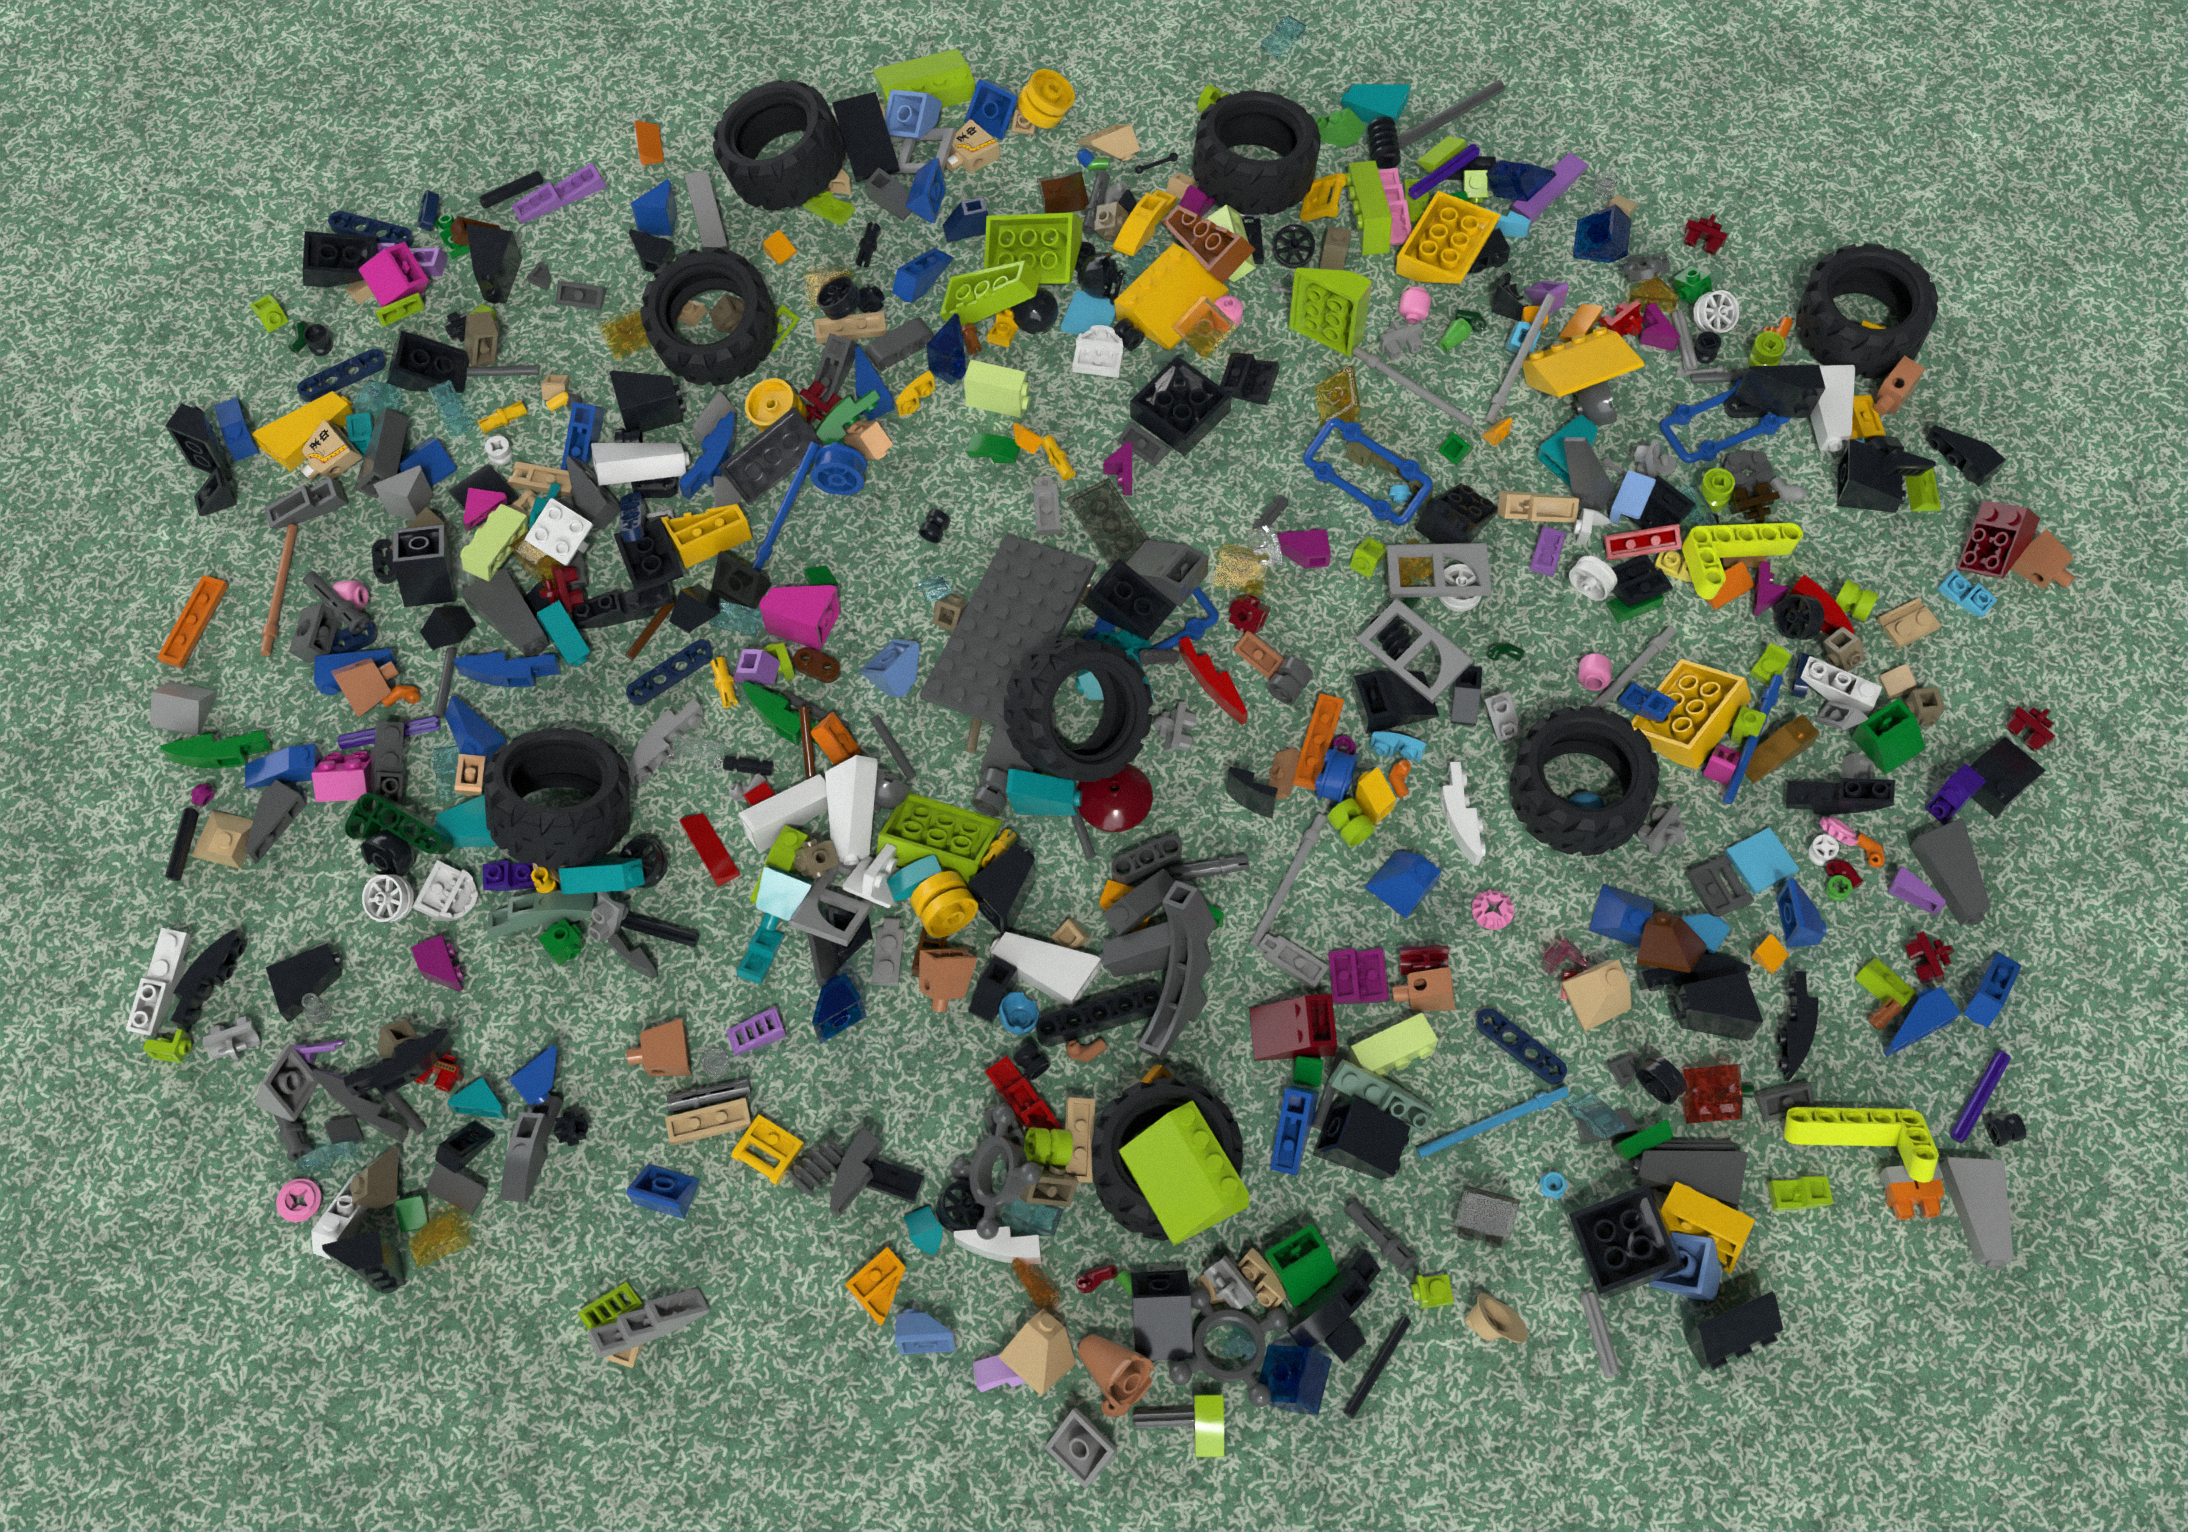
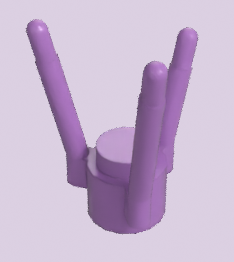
[292,1040,345,1080]

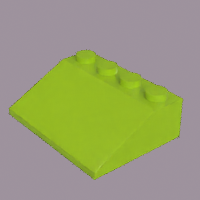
[873,48,975,108]
[984,213,1083,284]
[1289,268,1372,357]
[876,792,1003,888]
[1119,1100,1249,1246]

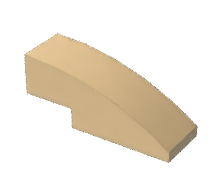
[1497,491,1579,523]

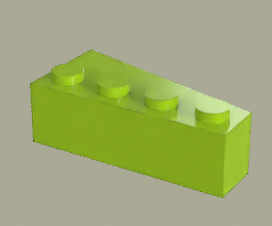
[1344,160,1392,256]
[939,260,1041,331]

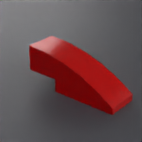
[1790,574,1855,636]

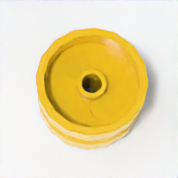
[1017,69,1075,129]
[745,378,807,432]
[910,871,978,938]

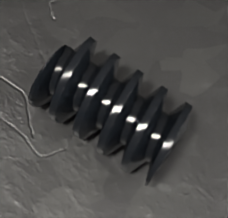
[1368,117,1401,169]
[1370,614,1414,661]

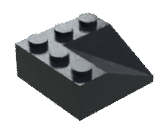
[1130,356,1232,457]
[1569,1184,1686,1299]

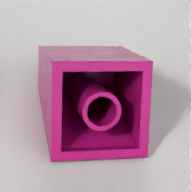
[759,585,841,651]

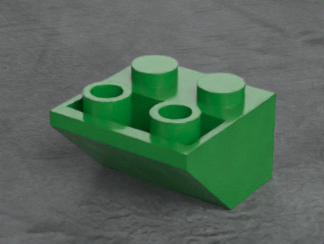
[1852,698,1926,775]
[1263,1223,1339,1308]

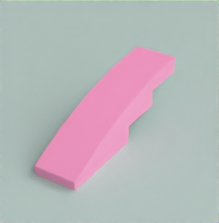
[1378,168,1412,245]

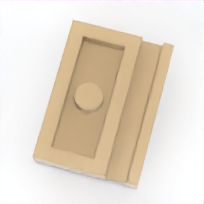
[1877,597,1941,649]

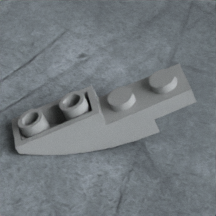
[628,700,705,788]

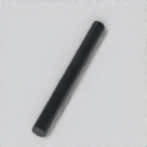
[1344,1316,1411,1419]

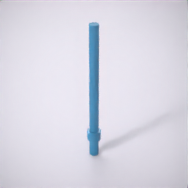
[1416,1086,1569,1158]

